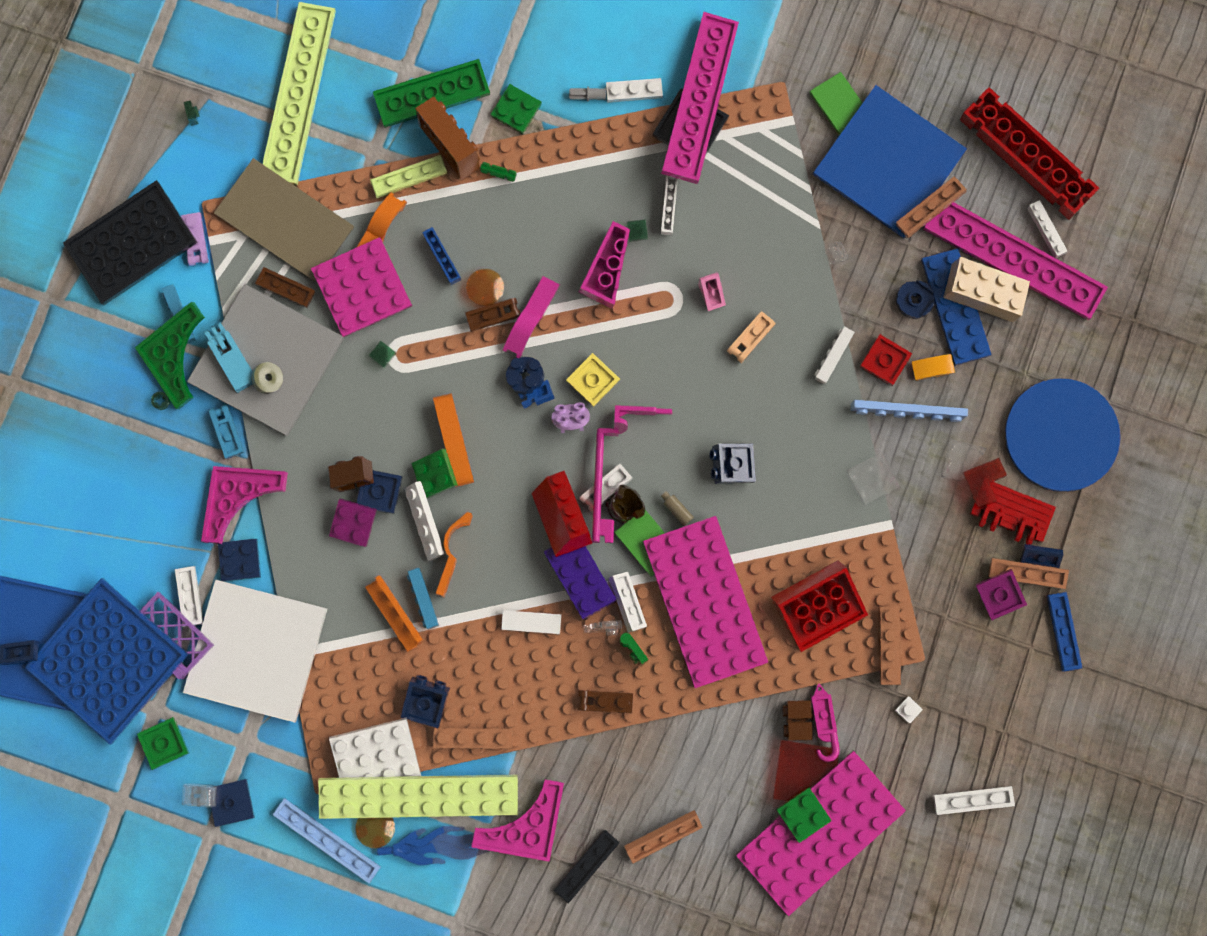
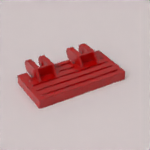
[970,478,1056,545]

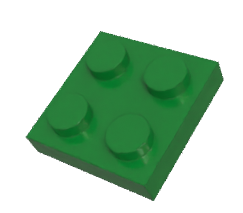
[491,84,542,135]
[411,449,458,499]
[137,717,190,770]
[776,787,832,843]

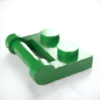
[620,633,648,666]

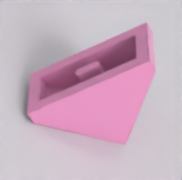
[698,272,726,311]

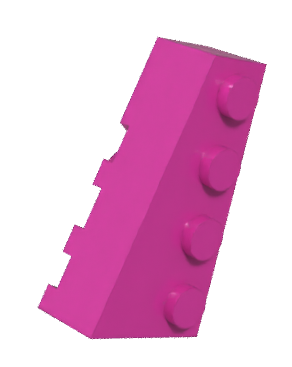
[578,221,630,309]

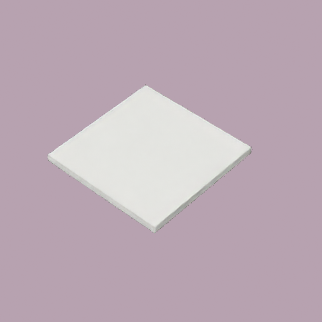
[183,580,327,723]

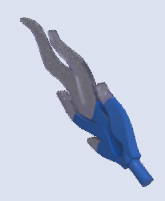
[377,826,494,865]

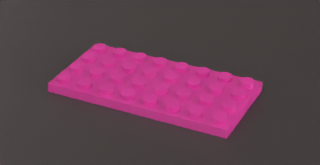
[643,516,769,688]
[736,751,906,916]

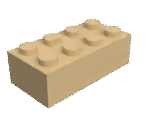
[944,257,1030,322]

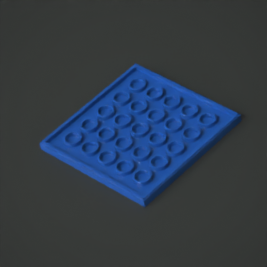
[24,578,189,745]

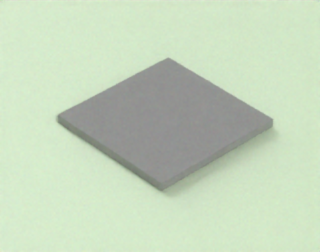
[187,284,344,437]

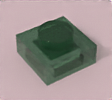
[183,100,200,126]
[627,219,648,242]
[369,341,396,368]

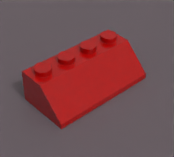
[531,470,592,557]

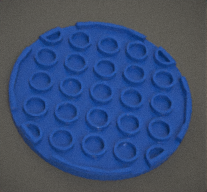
[1005,378,1120,492]

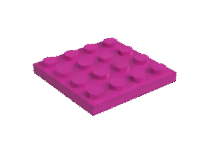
[311,237,412,337]

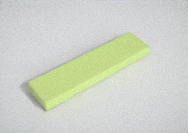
[370,155,447,198]

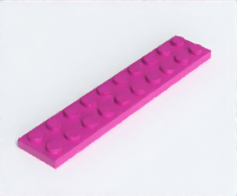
[661,12,739,184]
[923,202,1108,320]

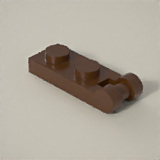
[465,298,521,332]
[577,690,633,713]

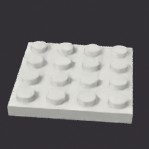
[329,718,422,778]

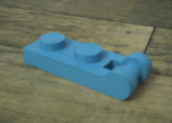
[209,404,244,460]

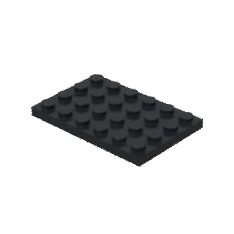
[63,180,198,305]

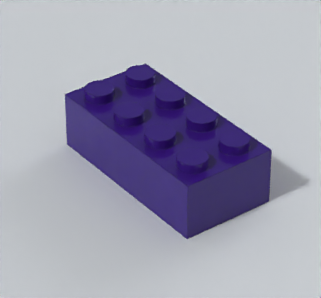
[544,546,617,621]

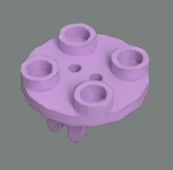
[552,402,590,433]

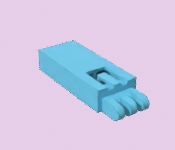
[204,322,253,393]

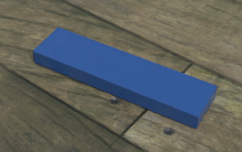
[1047,592,1082,672]

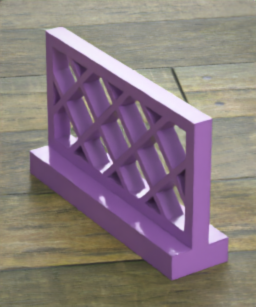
[140,592,214,679]

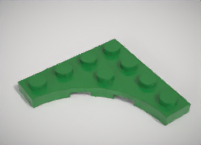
[135,302,205,409]

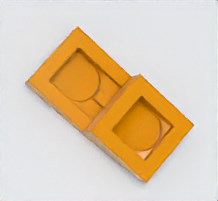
[912,354,955,381]

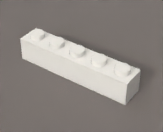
[661,175,678,236]
[1027,200,1067,258]
[815,326,855,385]

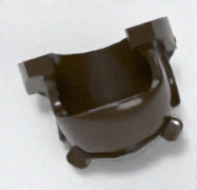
[606,484,645,524]

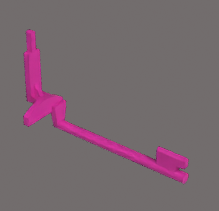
[592,405,672,543]

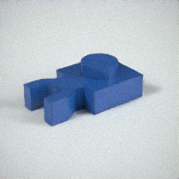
[519,380,555,409]

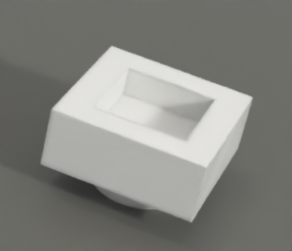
[894,696,923,724]

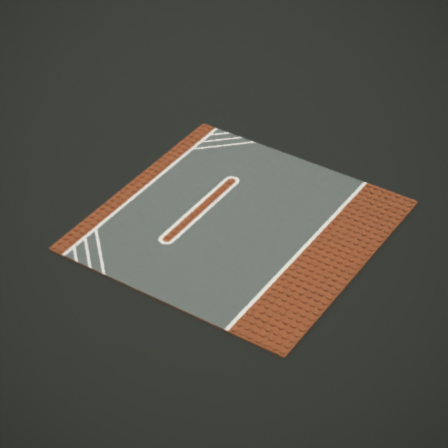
[202,82,925,794]

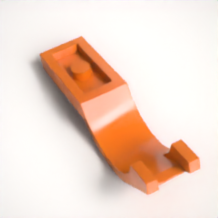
[356,192,407,248]
[436,512,473,598]

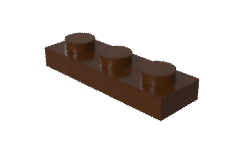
[255,267,315,308]

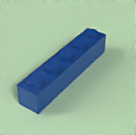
[422,227,461,285]

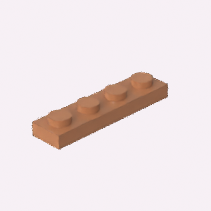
[896,176,967,238]
[988,558,1069,589]
[879,607,901,685]
[433,728,513,749]
[624,810,703,864]

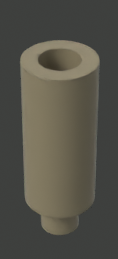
[661,491,694,526]

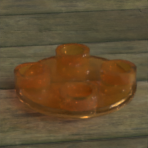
[466,269,504,306]
[356,817,395,848]

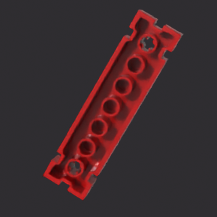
[960,87,1099,220]

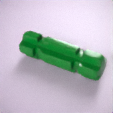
[480,162,517,182]

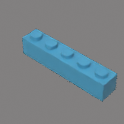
[161,284,196,344]
[407,568,439,630]

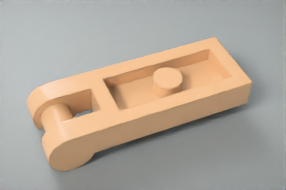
[727,311,776,364]

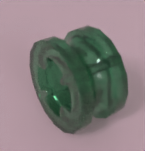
[151,392,170,410]

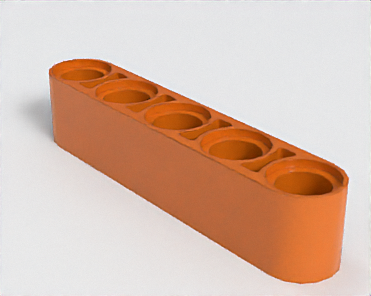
[433,393,474,487]

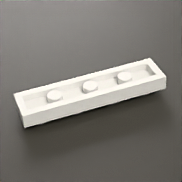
[404,481,445,561]
[933,786,1015,815]

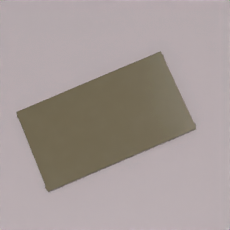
[214,158,354,282]

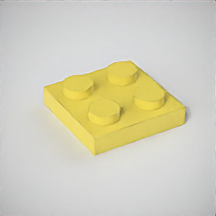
[566,353,620,407]

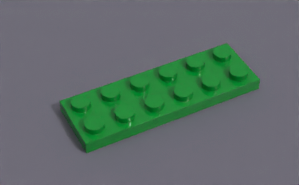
[373,59,491,128]

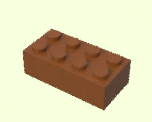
[415,97,480,180]

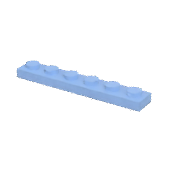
[850,400,968,422]
[273,798,381,884]

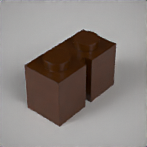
[328,456,374,493]
[782,700,812,741]

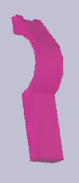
[503,276,560,358]

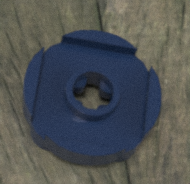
[896,281,935,320]
[506,357,545,395]

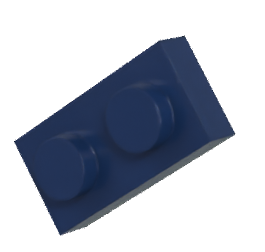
[1020,544,1064,568]
[0,640,39,665]

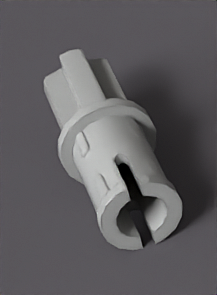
[569,86,606,101]

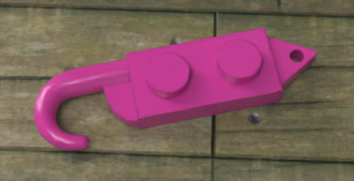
[811,684,840,762]

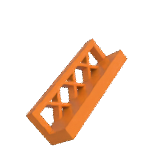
[365,575,424,652]

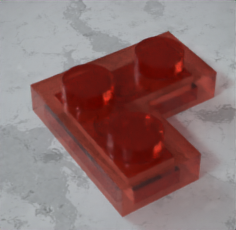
[963,458,1007,508]

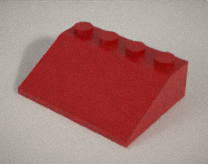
[771,560,868,652]

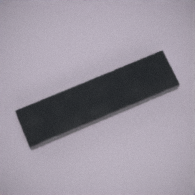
[553,830,620,904]

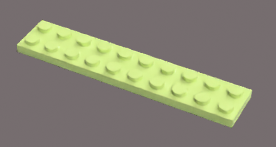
[263,2,336,185]
[318,775,518,819]

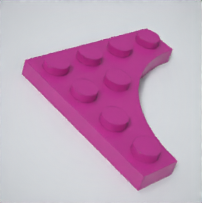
[201,466,288,544]
[471,779,564,862]

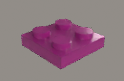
[329,498,377,547]
[975,569,1027,620]

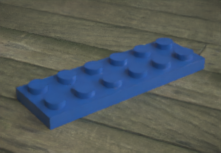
[921,249,992,366]

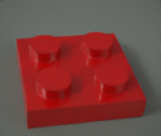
[860,334,913,386]

